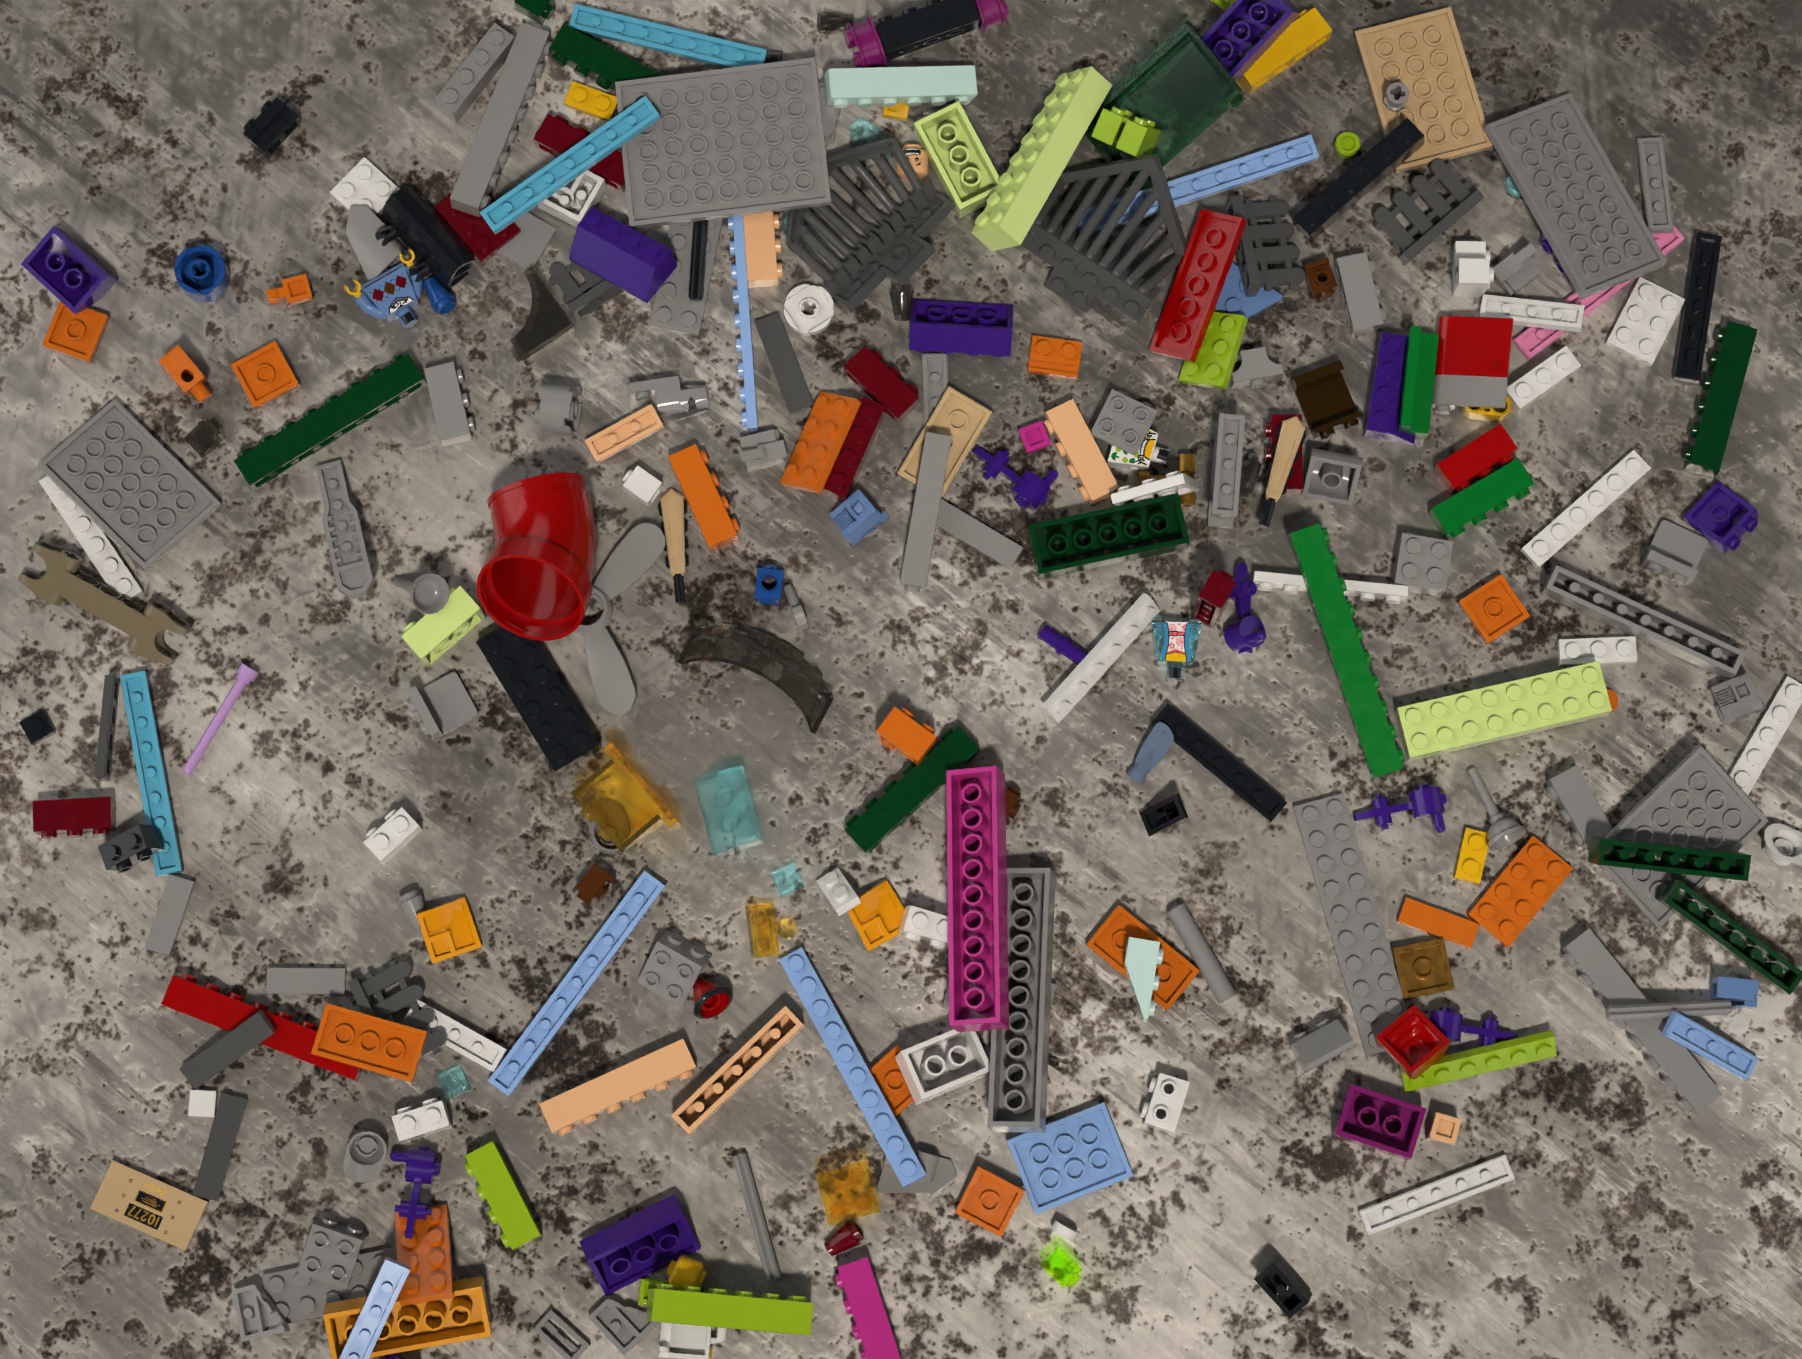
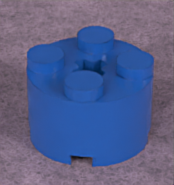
[174,245,230,303]

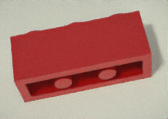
[1434,424,1518,494]

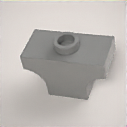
[1230,347,1284,389]

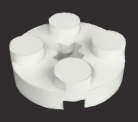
[784,284,834,336]

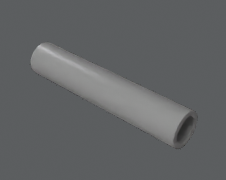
[1166,903,1237,1004]

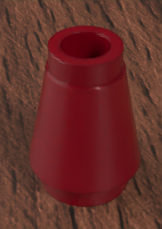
[824,1221,865,1257]

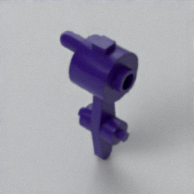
[972,446,1058,510]
[1224,562,1266,655]
[1353,784,1447,833]
[1428,1007,1518,1046]
[390,1146,441,1239]

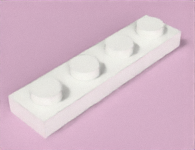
[1479,294,1585,333]
[405,1000,507,1072]

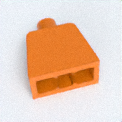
[158,345,212,404]

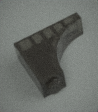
[510,266,576,367]

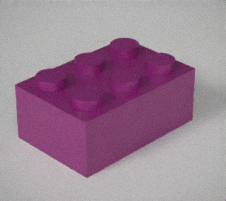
[1332,1084,1426,1161]

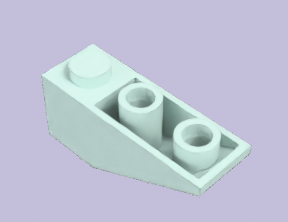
[1124,937,1164,1022]

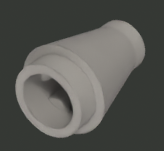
[398,889,425,930]

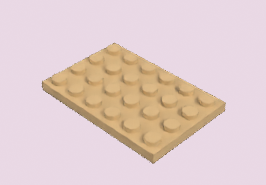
[1354,7,1493,174]

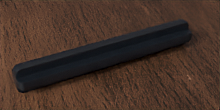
[688,220,708,301]

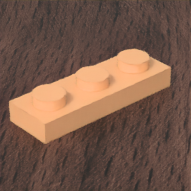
[584,404,664,464]

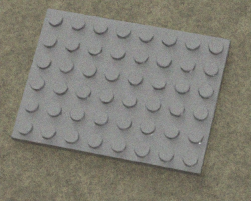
[615,57,832,229]

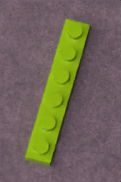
[1400,1030,1557,1092]

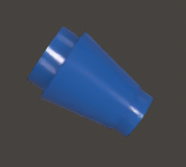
[423,277,456,315]

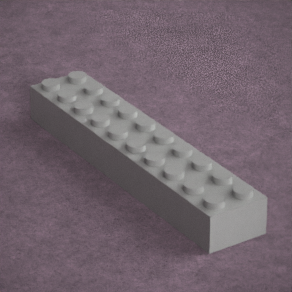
[987,868,1056,1133]

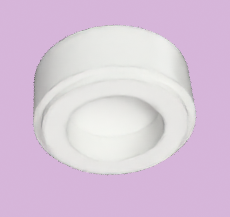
[1051,1220,1078,1241]

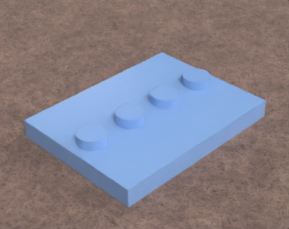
[1006,1102,1133,1215]

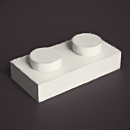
[816,868,861,916]

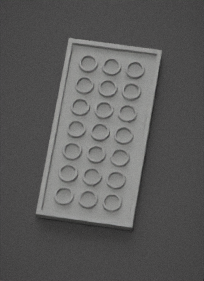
[1484,93,1667,300]

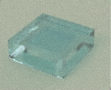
[770,863,805,898]
[436,1065,471,1101]

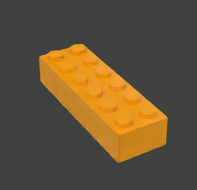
[323,1276,492,1359]

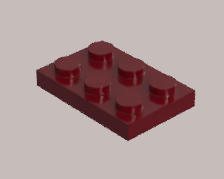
[434,193,521,265]

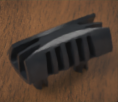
[375,187,476,291]

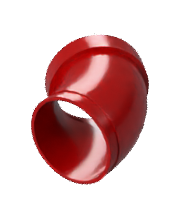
[476,472,596,641]

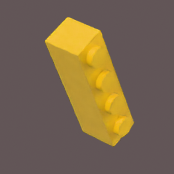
[1239,7,1333,94]

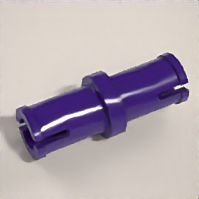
[1038,625,1088,666]

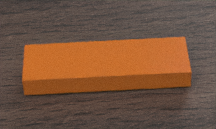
[1397,897,1480,949]

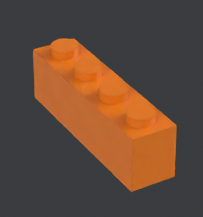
[668,444,740,553]

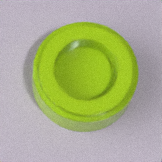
[1334,132,1360,158]

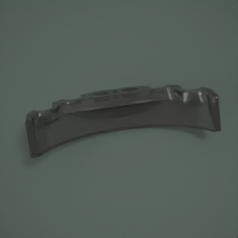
[677,622,833,734]

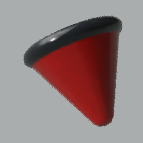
[693,976,733,1020]

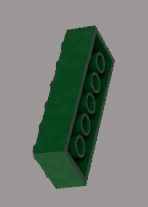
[1027,493,1190,580]

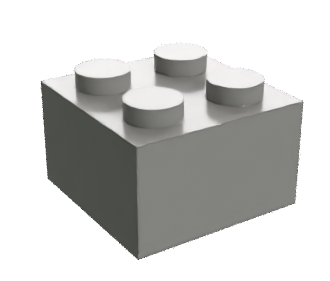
[1392,533,1453,597]

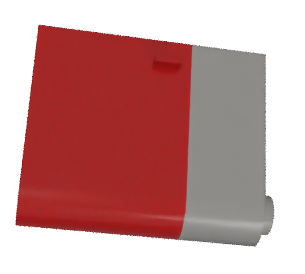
[1431,316,1514,414]

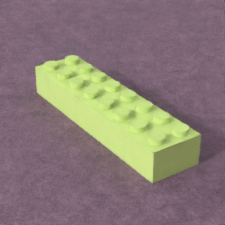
[971,66,1112,251]
[1395,661,1612,762]

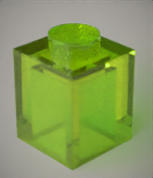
[1040,1247,1082,1289]

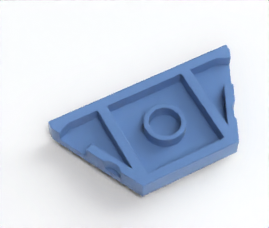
[1214,263,1284,319]

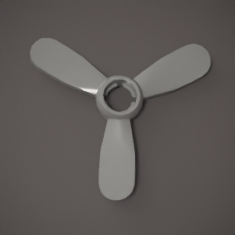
[479,523,665,715]

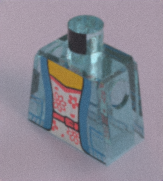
[1151,620,1202,681]

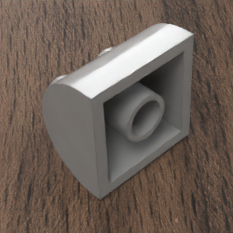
[1302,448,1363,506]

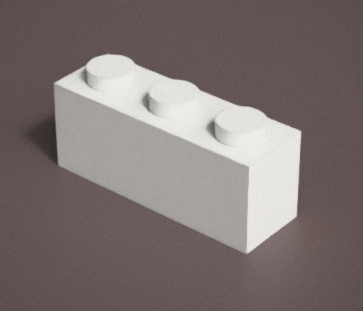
[1507,346,1581,416]

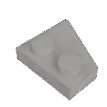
[232,1284,290,1342]
[588,1298,660,1356]

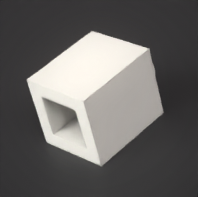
[622,465,664,508]

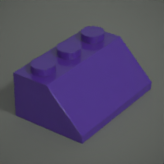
[21,226,117,315]

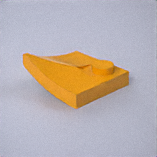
[847,879,905,951]
[416,896,482,964]

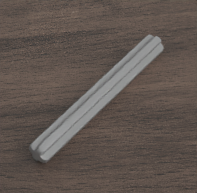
[1605,999,1732,1021]
[733,1153,780,1282]

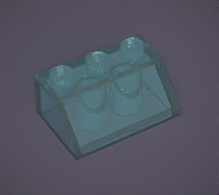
[694,765,763,857]

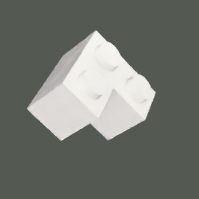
[538,170,607,228]
[1452,241,1494,297]

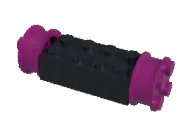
[843,0,1009,68]

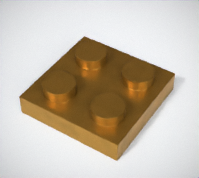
[1391,938,1455,1000]

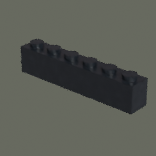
[1293,118,1424,243]

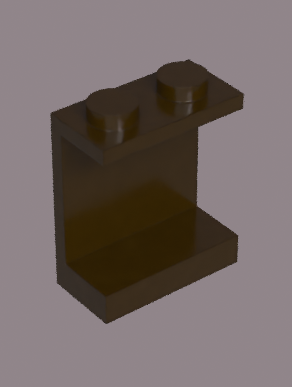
[1291,360,1363,439]

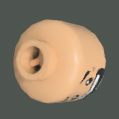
[896,144,929,183]

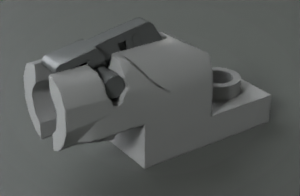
[628,376,710,421]

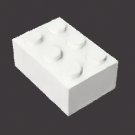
[895,1029,990,1105]

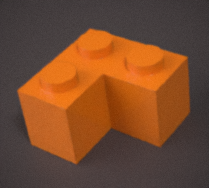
[876,707,937,766]

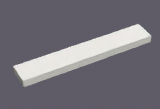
[1358,1154,1515,1236]

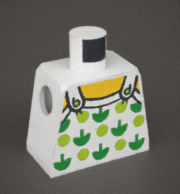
[1107,429,1170,471]

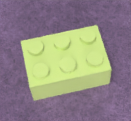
[401,586,485,668]

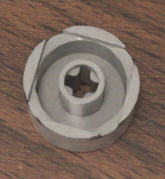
[534,383,582,436]

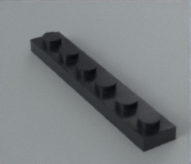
[1673,232,1722,384]
[1151,704,1287,823]

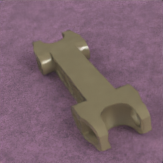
[18,540,192,666]

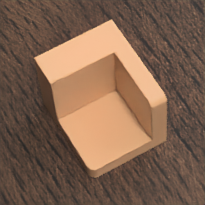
[1426,1112,1462,1146]

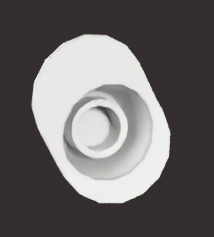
[1763,823,1802,866]

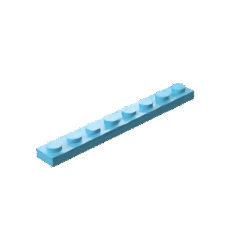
[569,4,768,68]
[480,96,661,235]
[120,670,183,877]

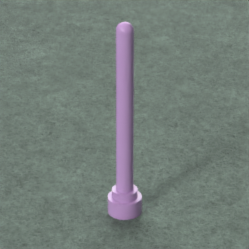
[183,663,259,775]

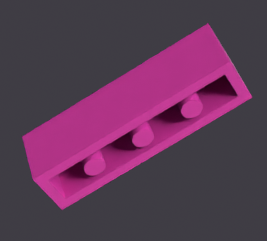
[834,1257,901,1359]

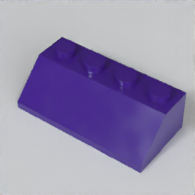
[569,207,678,303]
[909,298,1014,357]
[1363,332,1415,445]
[579,1194,701,1296]

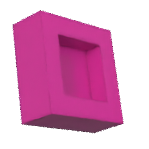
[1018,421,1051,455]

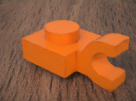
[266,273,313,306]

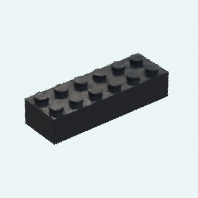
[476,627,602,776]

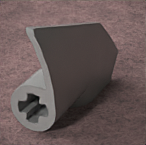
[346,205,407,281]
[876,1150,957,1193]

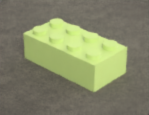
[914,101,1000,218]

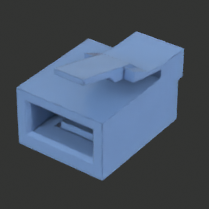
[829,489,890,546]
[1711,976,1759,1010]

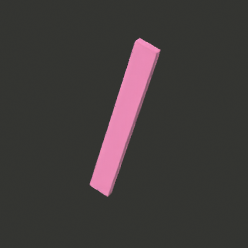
[1512,226,1685,361]

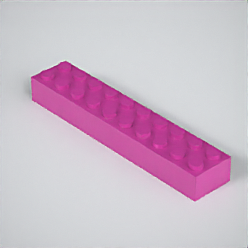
[946,766,1009,1032]

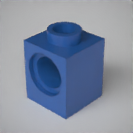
[754,565,784,606]

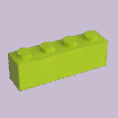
[464,1141,543,1251]

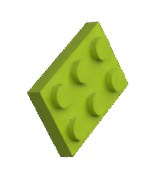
[1179,312,1248,390]

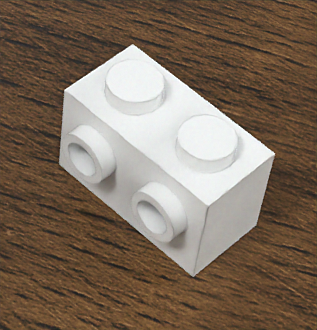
[363,807,423,865]
[898,905,948,949]
[1140,1073,1190,1134]
[391,1098,453,1143]

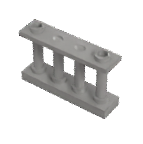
[1207,413,1245,529]

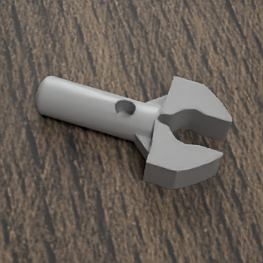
[783,584,808,630]

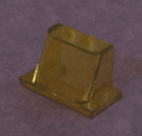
[571,743,682,853]

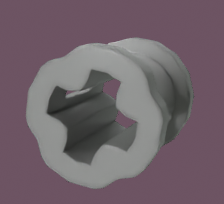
[1384,82,1409,112]

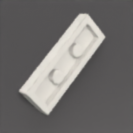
[1557,636,1637,666]

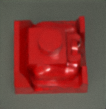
[1375,1005,1450,1079]

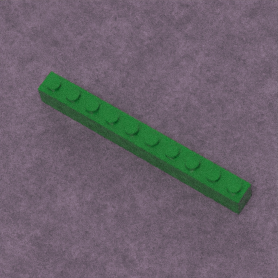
[1288,523,1406,779]

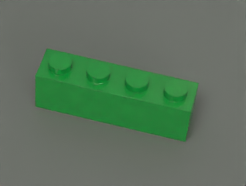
[1428,458,1535,540]

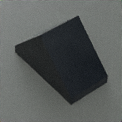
[1140,793,1188,836]

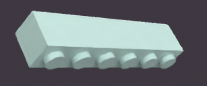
[823,65,978,108]

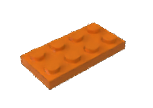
[779,392,861,494]
[1467,836,1574,948]
[1086,905,1200,1012]
[311,1003,428,1083]
[394,1204,454,1306]

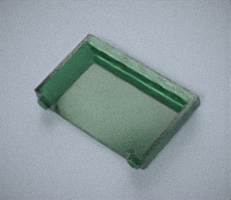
[1085,21,1247,191]

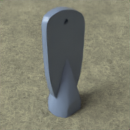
[1126,722,1174,785]

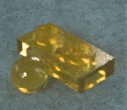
[745,903,797,958]

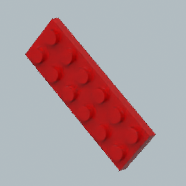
[1149,209,1247,363]

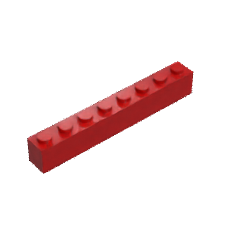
[161,973,363,1082]

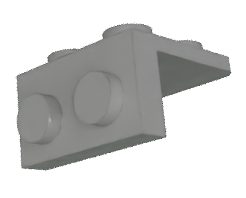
[1091,389,1158,455]
[1641,520,1708,586]
[406,672,478,740]
[638,930,712,1006]
[298,1217,369,1289]

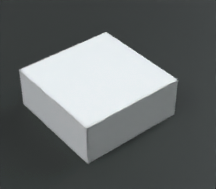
[188,1090,218,1118]

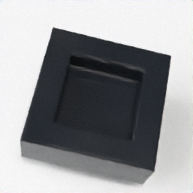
[19,709,56,746]

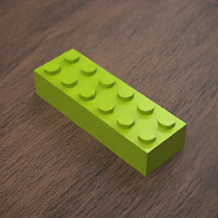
[645,1284,813,1335]

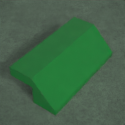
[1398,325,1439,439]

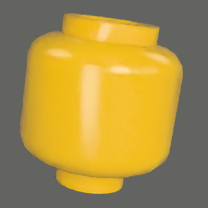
[666,1255,707,1291]

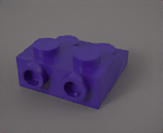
[1684,481,1759,554]

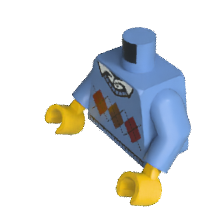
[344,247,423,328]

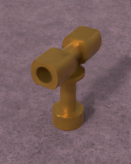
[1138,454,1195,507]

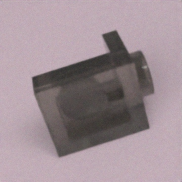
[184,415,225,458]

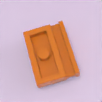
[1027,335,1083,380]

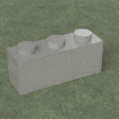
[1334,252,1386,337]
[424,362,476,447]
[1545,765,1613,851]

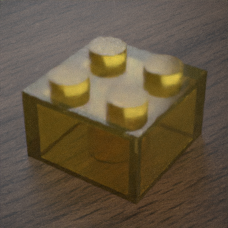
[815,1160,880,1227]

